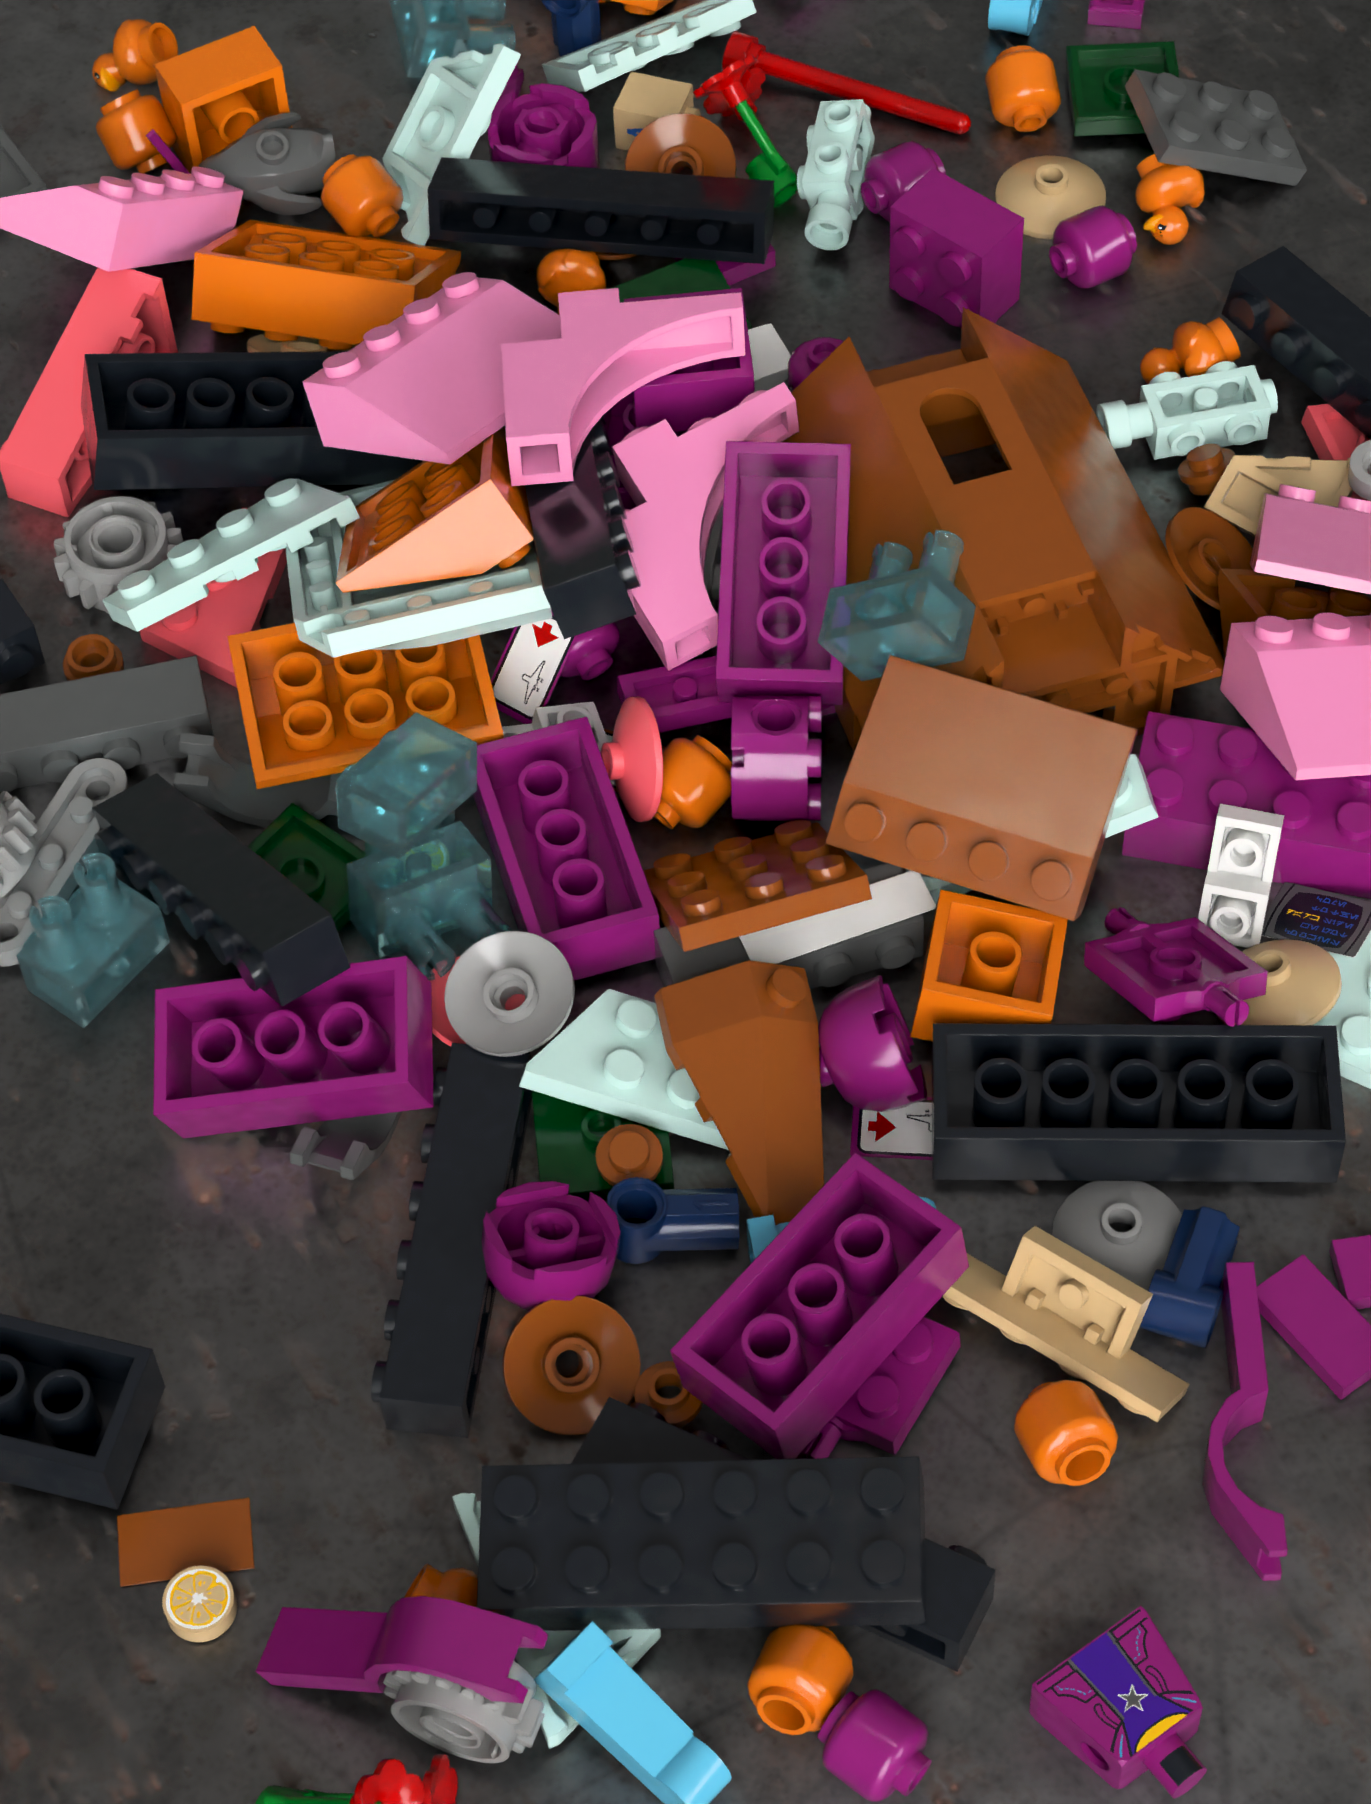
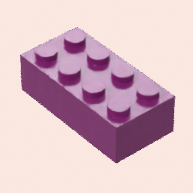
[716,441,851,705]
[1122,711,1371,899]
[466,716,660,981]
[153,956,434,1139]
[670,1152,969,1459]

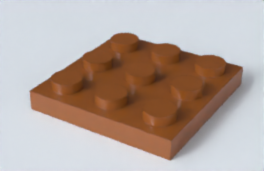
[643,820,872,952]

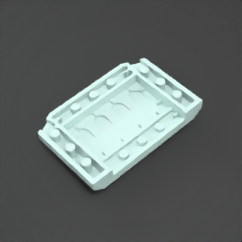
[285,480,552,658]

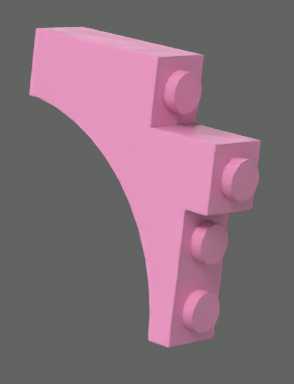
[500,288,745,486]
[612,382,799,671]

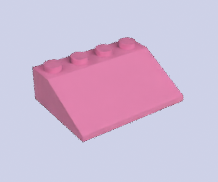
[0,167,244,272]
[303,272,561,465]
[1250,484,1371,594]
[1220,613,1371,780]

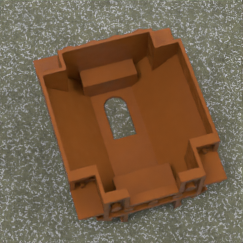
[782,307,1225,751]

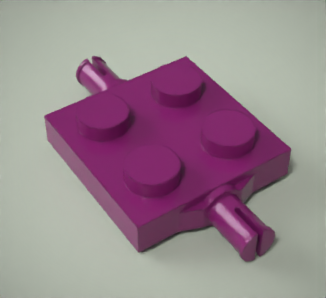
[1084,907,1268,1027]
[797,1317,961,1459]

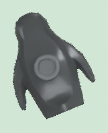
[199,112,336,216]

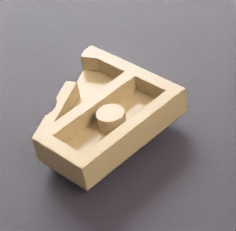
[1204,455,1353,537]

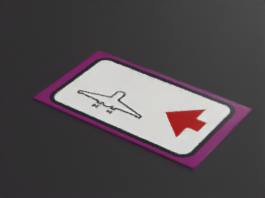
[491,610,578,724]
[850,1097,932,1160]

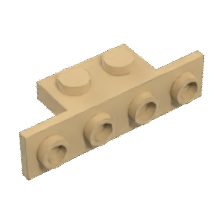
[942,1226,1189,1422]

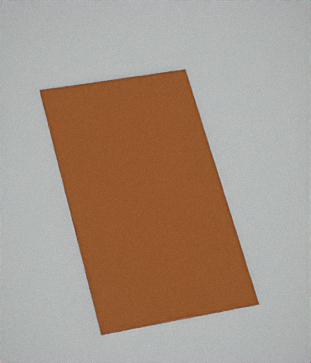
[117,1497,254,1587]

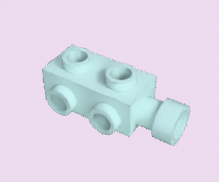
[797,99,875,250]
[1096,361,1278,460]

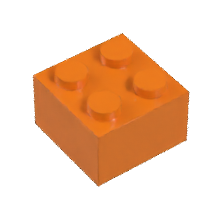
[154,26,292,173]
[910,889,1068,1042]

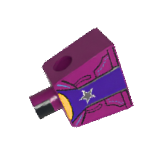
[1029,1606,1207,1798]

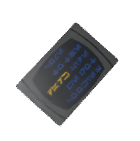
[1261,882,1371,958]

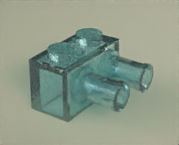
[389,0,515,78]
[818,530,976,681]
[335,712,477,884]
[347,821,512,981]
[16,853,170,1028]

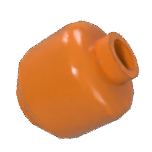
[985,45,1061,132]
[96,89,177,174]
[321,154,403,238]
[654,735,732,829]
[1014,1380,1118,1486]
[747,1625,854,1735]

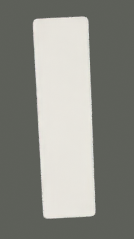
[739,871,936,964]

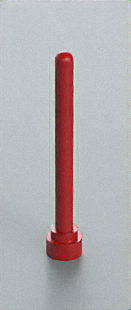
[722,31,971,135]

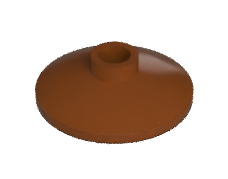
[625,113,736,178]
[1165,507,1253,610]
[502,1296,641,1435]

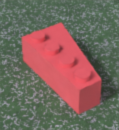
[0,267,178,518]

